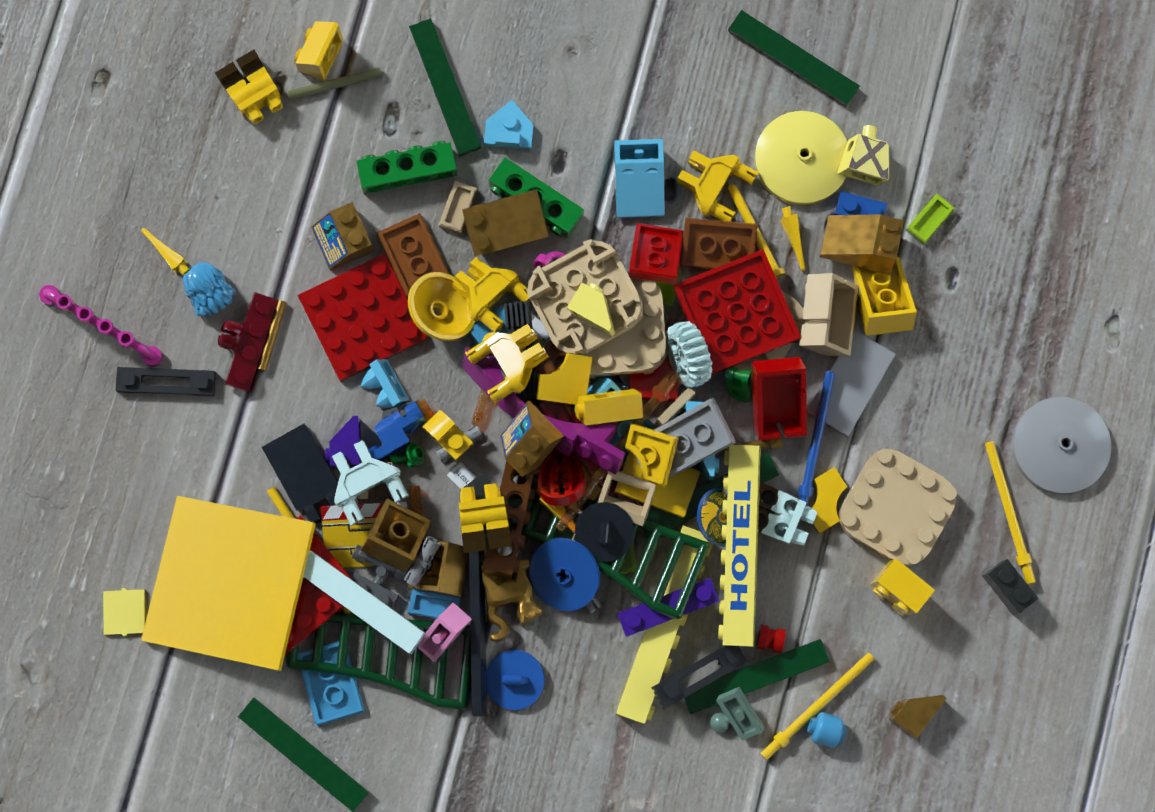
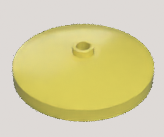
[755,111,847,205]

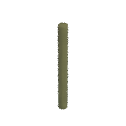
[288,67,382,100]

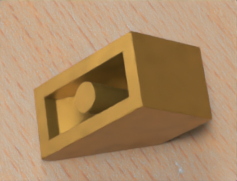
[889,695,947,738]

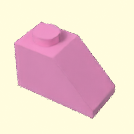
[417,603,472,662]

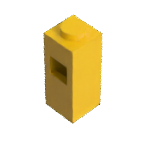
[575,389,643,425]

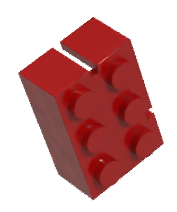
[752,357,807,440]

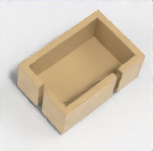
[800,273,858,357]

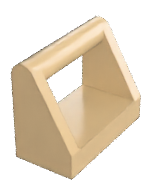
[598,471,657,526]

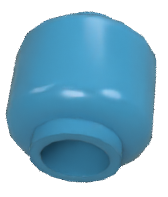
[807,712,847,748]

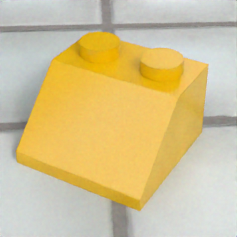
[294,21,344,82]

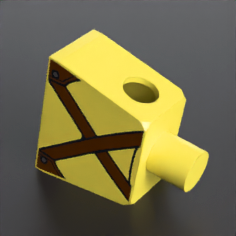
[837,125,889,186]

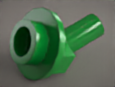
[389,443,424,468]

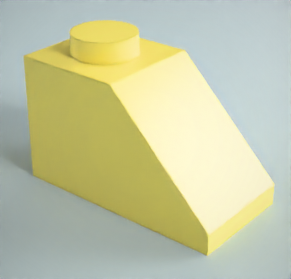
[567,283,615,337]

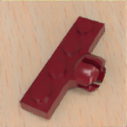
[218,292,278,392]

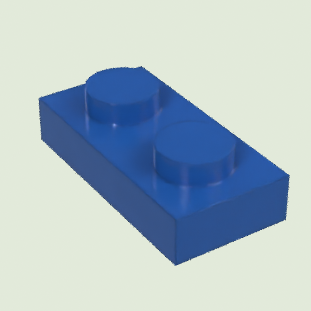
[834,191,887,215]

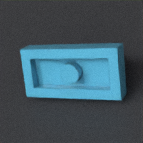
[361,359,410,408]

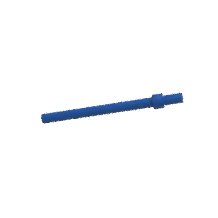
[798,371,835,506]

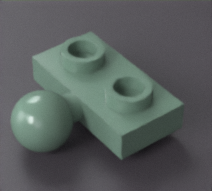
[710,687,765,741]

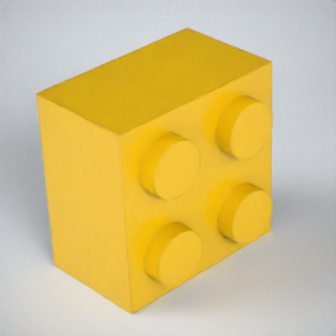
[870,558,935,616]

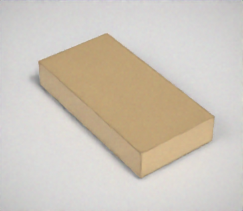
[439,181,478,234]
[653,387,695,429]

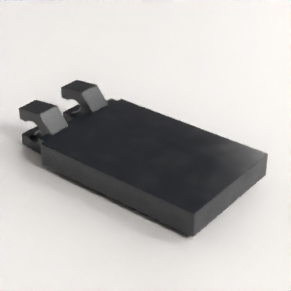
[262,423,338,523]

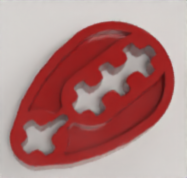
[538,449,586,506]

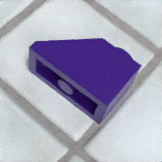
[325,416,362,469]

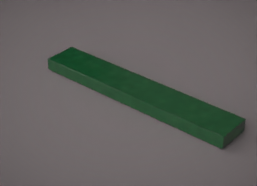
[728,10,860,107]
[409,18,481,157]
[643,453,779,540]
[684,639,830,715]
[238,697,370,812]

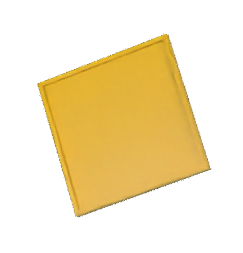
[141,496,316,671]

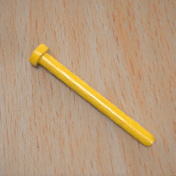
[728,184,786,279]

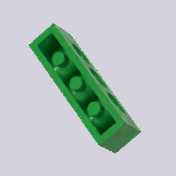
[356,141,457,194]
[488,157,584,238]

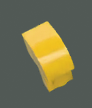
[422,410,473,460]

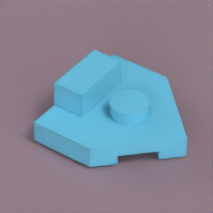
[484,100,534,150]

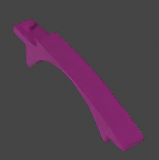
[462,347,625,475]

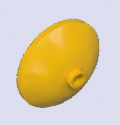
[408,272,475,342]

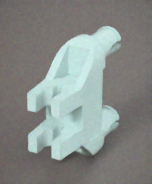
[332,440,409,526]

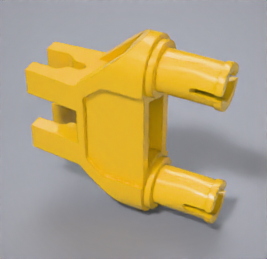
[676,150,759,221]
[452,257,531,333]
[465,324,549,404]

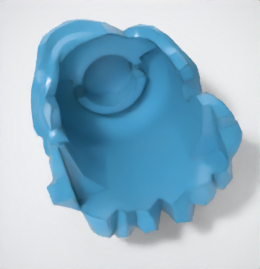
[183,262,236,317]

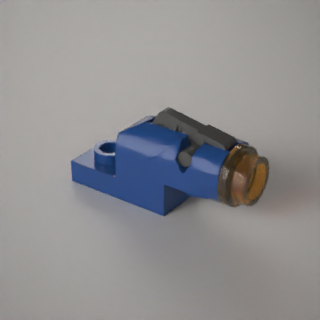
[368,399,434,461]

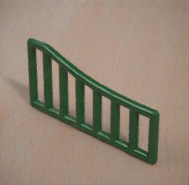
[522,489,710,619]
[286,613,471,710]

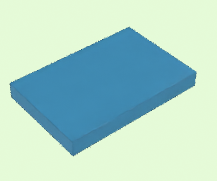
[297,641,365,726]

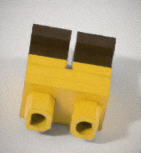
[215,49,283,125]
[458,483,512,553]

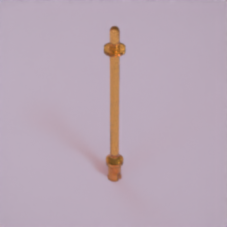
[556,369,681,531]

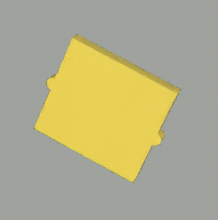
[103,588,146,637]

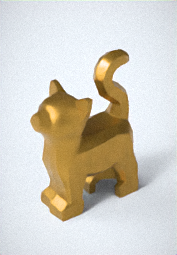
[481,560,542,642]

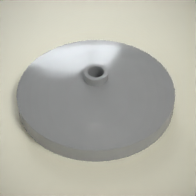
[1012,397,1111,494]

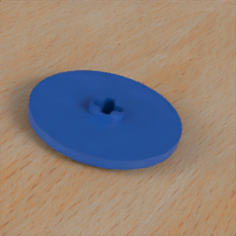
[529,538,600,611]

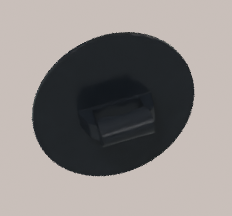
[575,502,634,562]

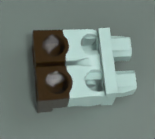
[758,482,818,546]

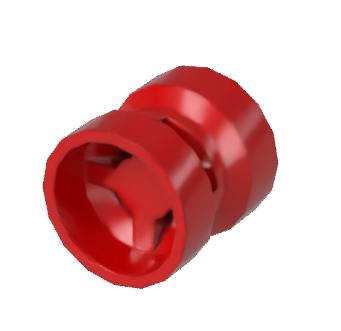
[756,624,786,654]

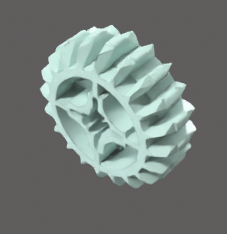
[666,321,713,387]

